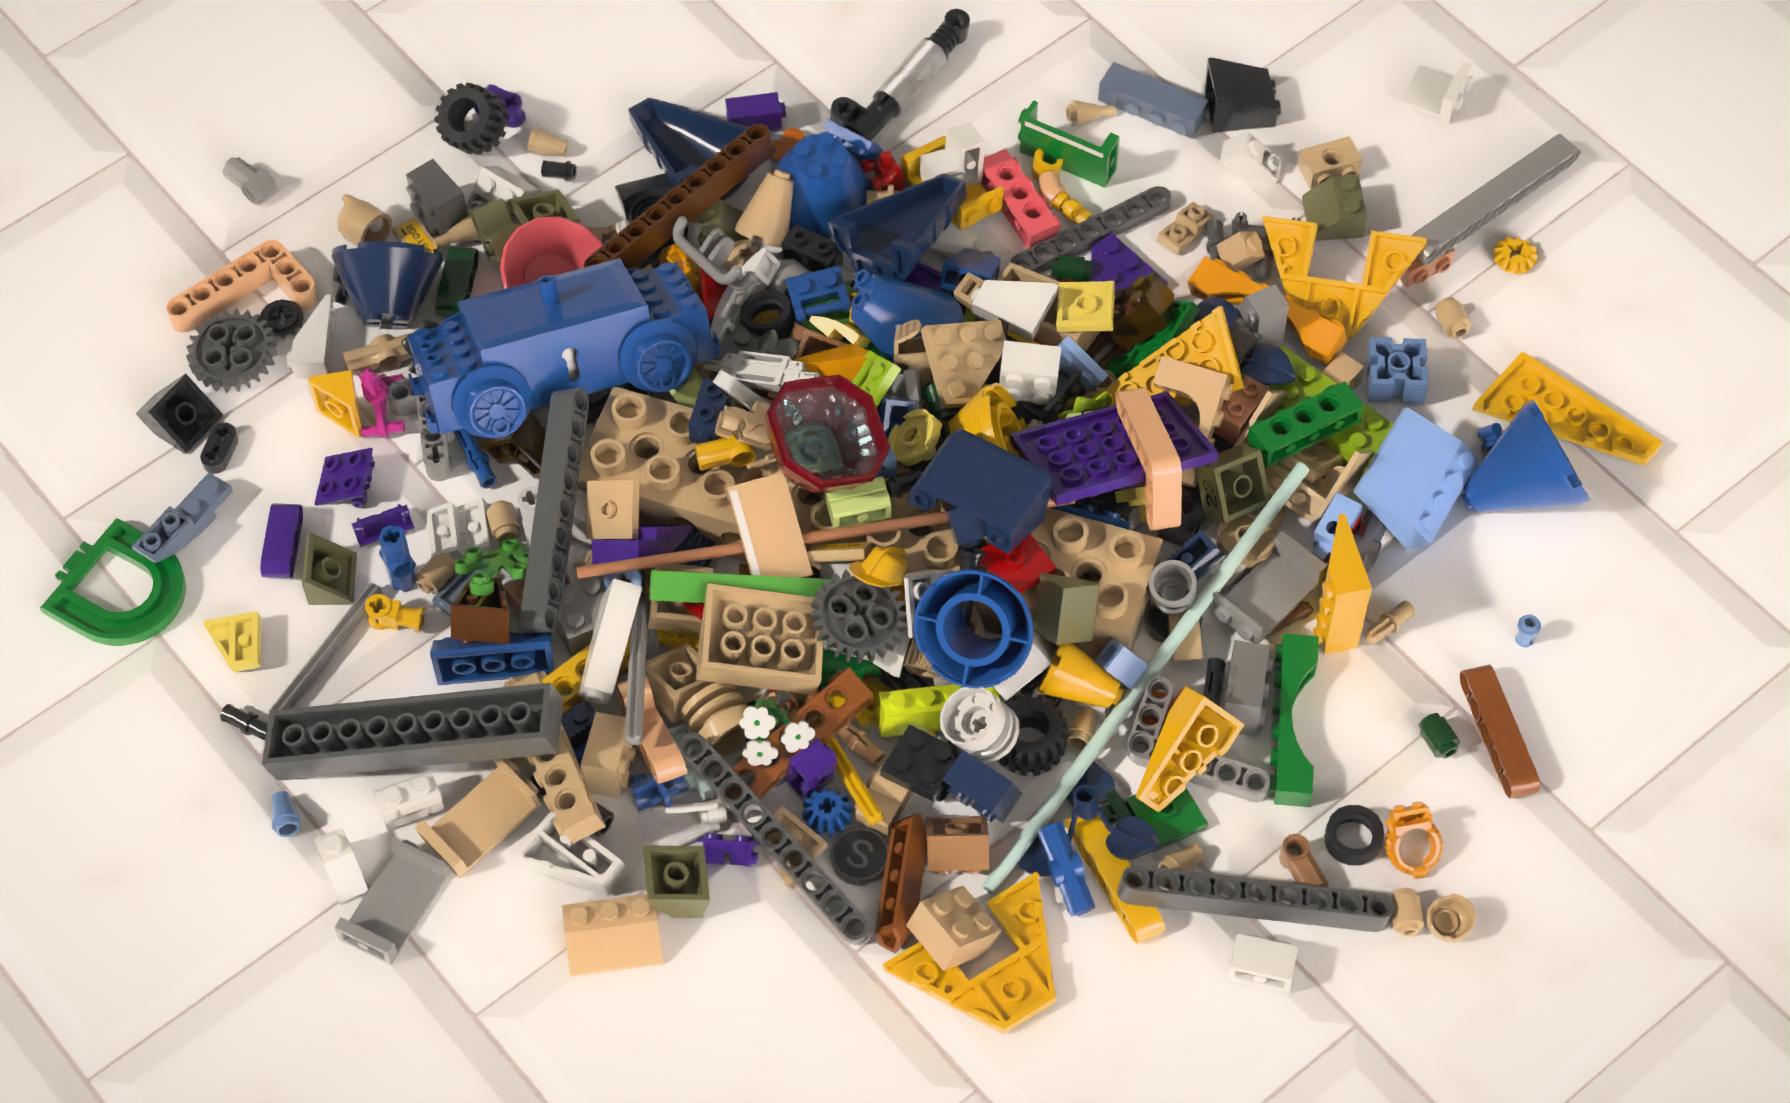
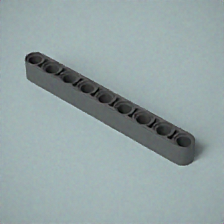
[520,387,589,634]
[679,733,870,945]
[1117,865,1395,932]

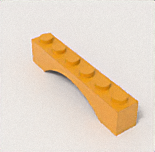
[1187,256,1348,366]

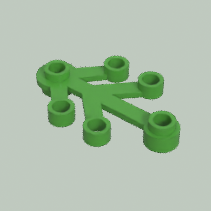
[455,539,529,596]

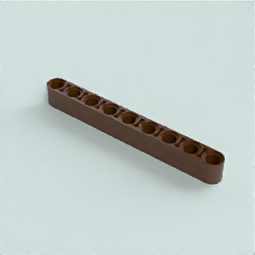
[583,124,776,269]

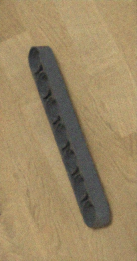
[1010,186,1171,274]

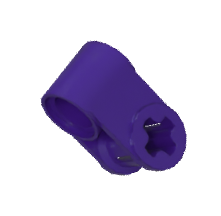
[473,84,526,128]

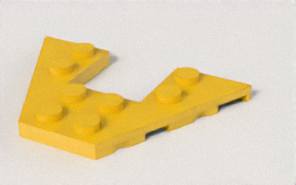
[1262,216,1427,340]
[882,871,1056,1034]

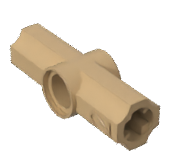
[342,332,414,375]

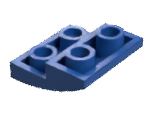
[823,119,884,161]

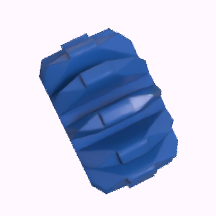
[802,785,853,839]

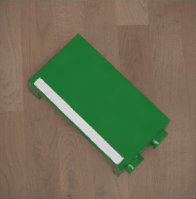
[1018,100,1120,188]

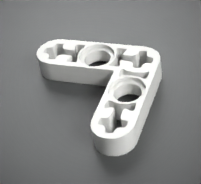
[713,370,771,410]

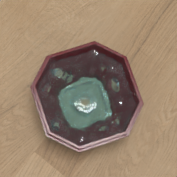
[765,374,890,493]

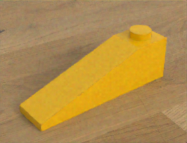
[1135,686,1244,813]

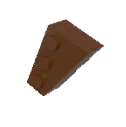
[451,576,509,644]

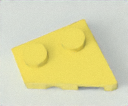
[203,611,261,672]

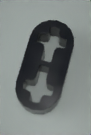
[200,422,239,474]

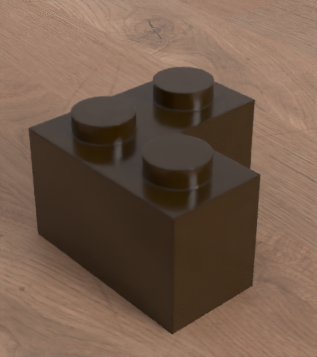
[481,413,546,479]

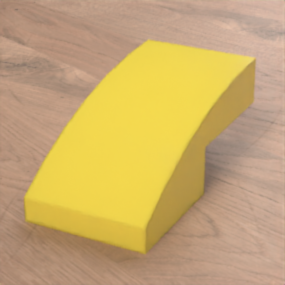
[809,316,871,348]

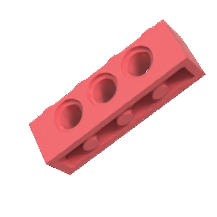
[981,148,1061,249]

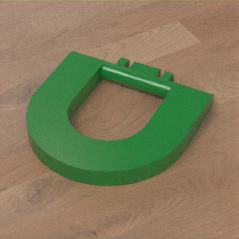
[39,518,186,646]

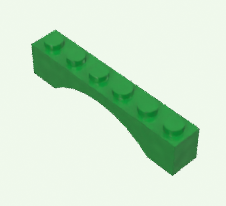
[1269,633,1319,808]

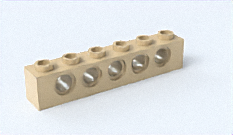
[509,673,606,844]

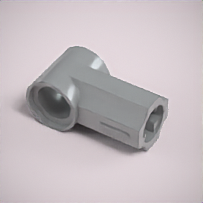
[222,157,277,205]

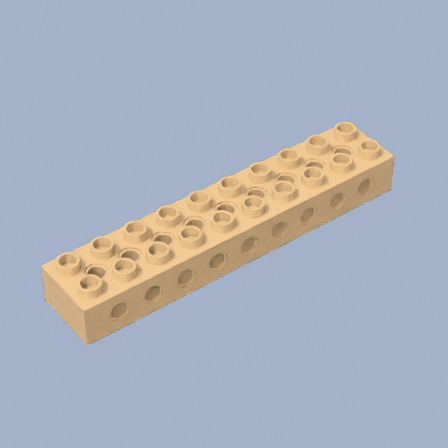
[578,386,1163,652]

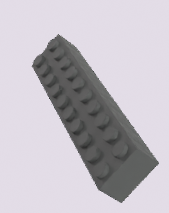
[262,682,563,780]

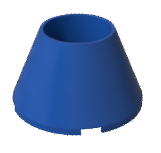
[914,569,1034,688]

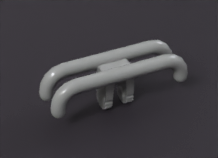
[672,216,756,291]

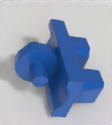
[630,773,688,811]

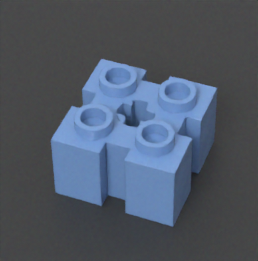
[1366,337,1429,404]

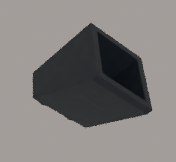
[1204,57,1281,133]

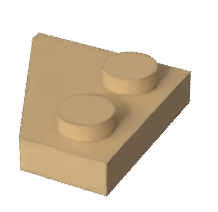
[767,806,828,889]

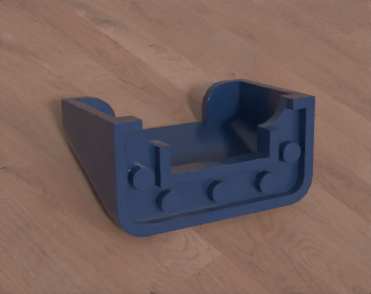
[908,429,1052,554]

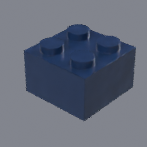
[943,750,1023,823]

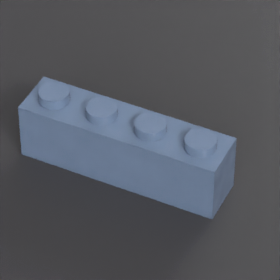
[1098,62,1209,139]

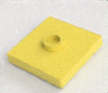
[1056,281,1115,332]

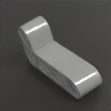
[388,379,452,482]

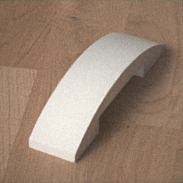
[711,248,781,345]

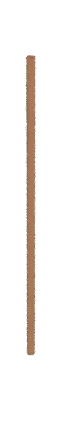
[576,496,1075,579]

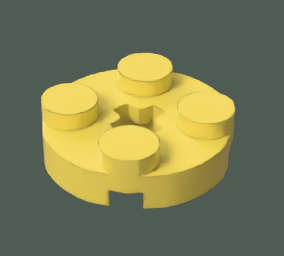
[888,409,942,466]

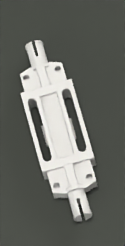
[704,351,819,392]

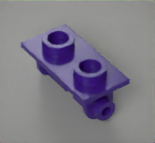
[351,504,415,547]
[697,833,760,867]

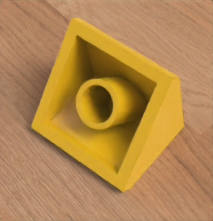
[308,370,362,438]

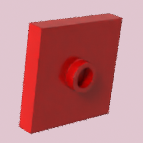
[981,534,1057,593]

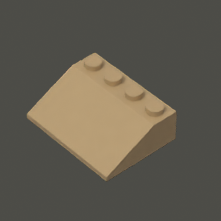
[696,583,823,694]

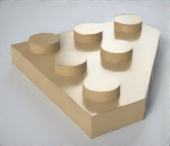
[920,320,1006,409]

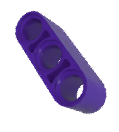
[260,503,303,579]

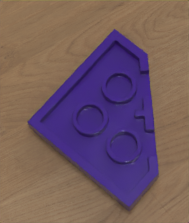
[1090,232,1168,291]

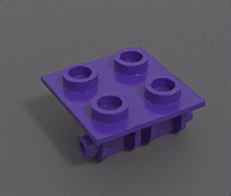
[314,447,375,508]

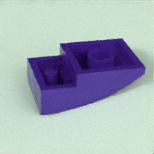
[592,525,692,564]

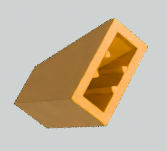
[792,344,868,381]

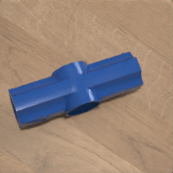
[378,525,416,592]
[1037,821,1096,918]

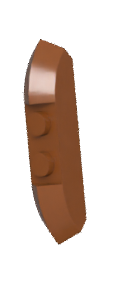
[875,812,927,953]

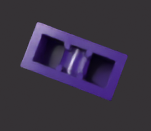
[786,738,837,802]

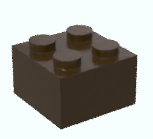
[1107,271,1175,351]

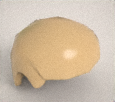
[1426,894,1476,943]

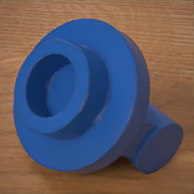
[1477,423,1502,452]

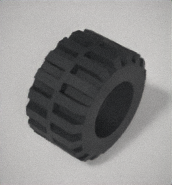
[434,82,509,155]
[999,693,1068,776]

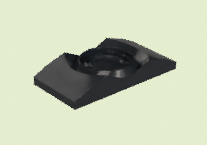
[615,173,689,269]

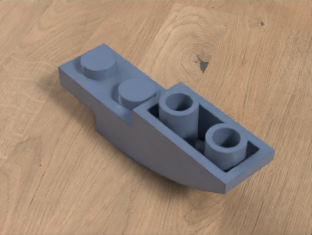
[132,472,233,563]

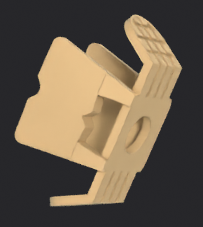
[894,320,934,394]

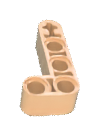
[616,675,687,784]

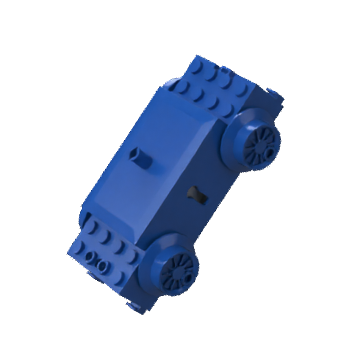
[407,258,722,438]

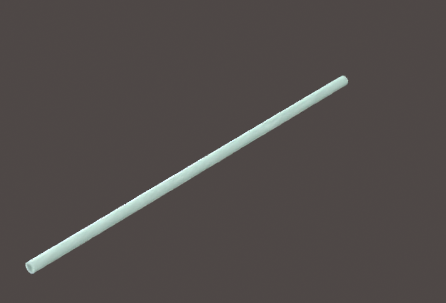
[982,462,1309,895]

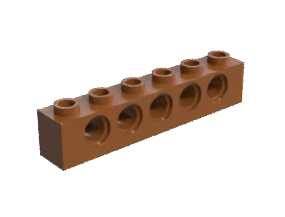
[716,668,875,800]

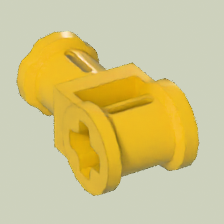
[365,594,426,633]

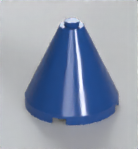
[1461,399,1591,512]

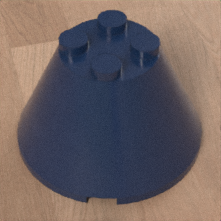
[332,241,443,329]

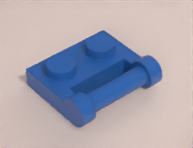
[785,266,851,324]

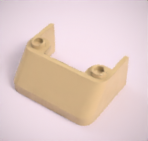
[1234,390,1375,521]

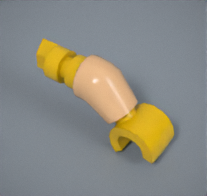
[1031,148,1092,224]

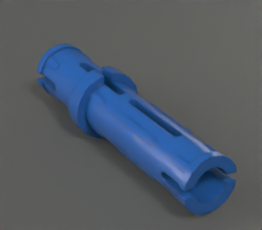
[453,428,497,489]

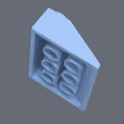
[1353,407,1479,549]

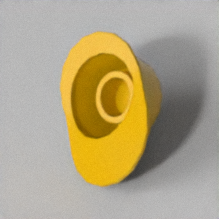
[849,546,908,587]

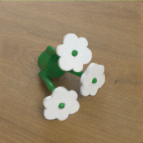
[740,699,815,766]

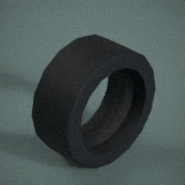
[740,290,795,339]
[1324,805,1384,866]

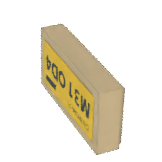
[392,216,444,257]
[807,542,872,563]

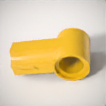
[694,434,757,470]

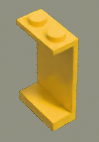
[901,135,1004,230]

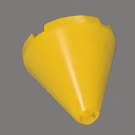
[911,383,1027,470]

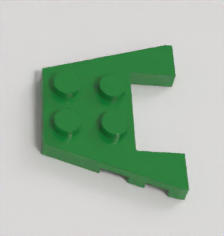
[1104,301,1200,379]

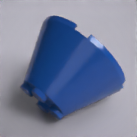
[769,132,872,238]

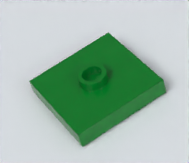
[1125,786,1208,852]

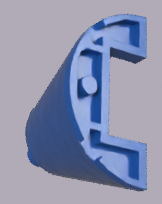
[851,269,963,374]

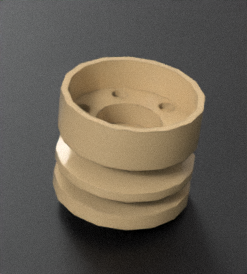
[680,682,749,757]

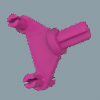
[359,368,405,438]

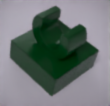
[1103,788,1133,825]

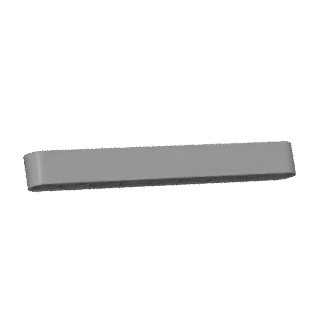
[1411,134,1581,266]

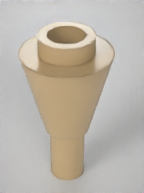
[1066,100,1116,126]
[432,215,479,249]

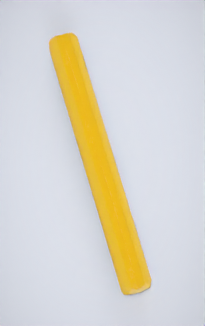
[810,717,883,825]

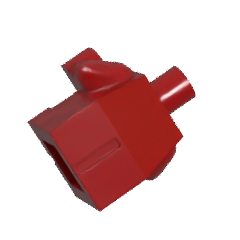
[861,151,906,191]

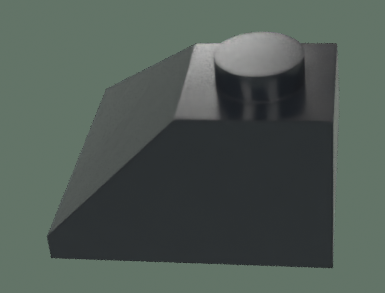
[135,374,223,453]

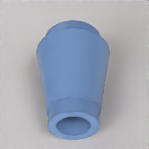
[271,791,302,837]

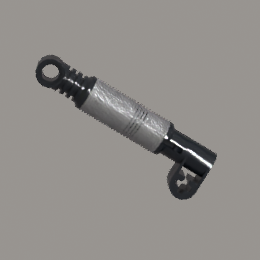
[829,8,970,141]

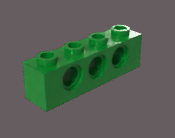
[1247,381,1364,468]

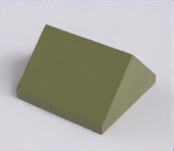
[302,532,357,605]
[1034,572,1100,645]

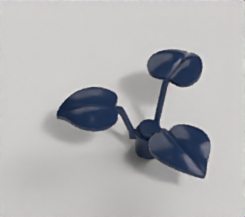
[1194,296,1296,385]
[1018,761,1159,877]

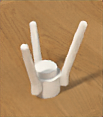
[652,799,727,846]

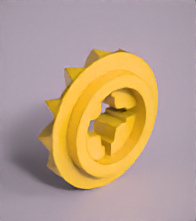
[1493,235,1538,274]

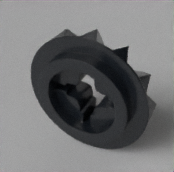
[260,299,305,339]

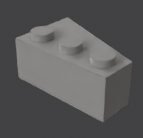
[1231,284,1289,359]
[1224,640,1274,736]

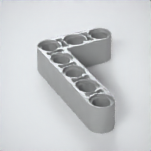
[1127,677,1270,803]

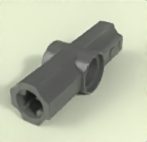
[1353,510,1387,575]

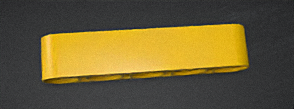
[1065,815,1165,944]

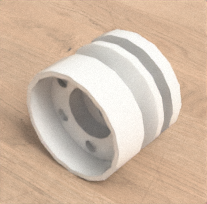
[940,687,1020,763]

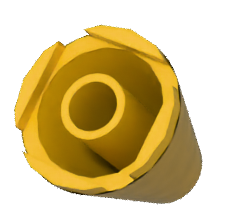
[1037,643,1123,708]

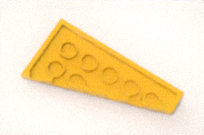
[1091,306,1245,407]
[1472,351,1663,466]

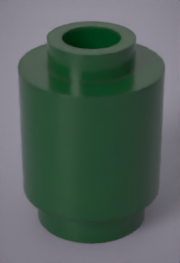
[1051,255,1092,282]
[922,380,958,422]
[1418,713,1460,759]

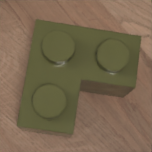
[468,198,520,262]

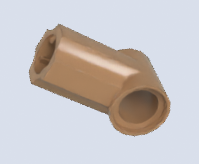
[1279,833,1329,887]

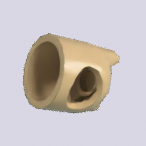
[337,194,392,247]

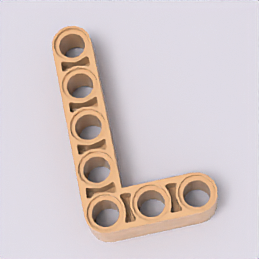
[166,240,318,333]
[1115,388,1182,531]

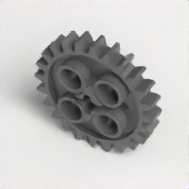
[186,309,278,393]
[810,569,907,664]

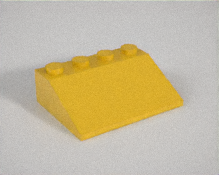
[1313,513,1372,655]

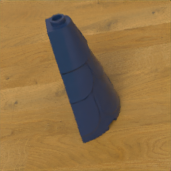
[628,97,749,201]
[828,174,966,281]

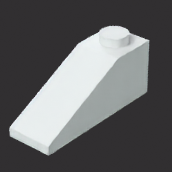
[287,295,335,379]

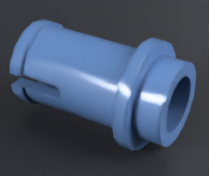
[1515,614,1541,648]

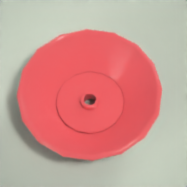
[500,216,604,289]

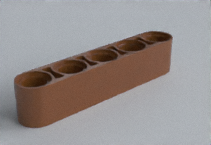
[1459,664,1540,799]

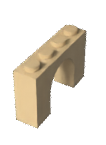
[1153,356,1233,489]

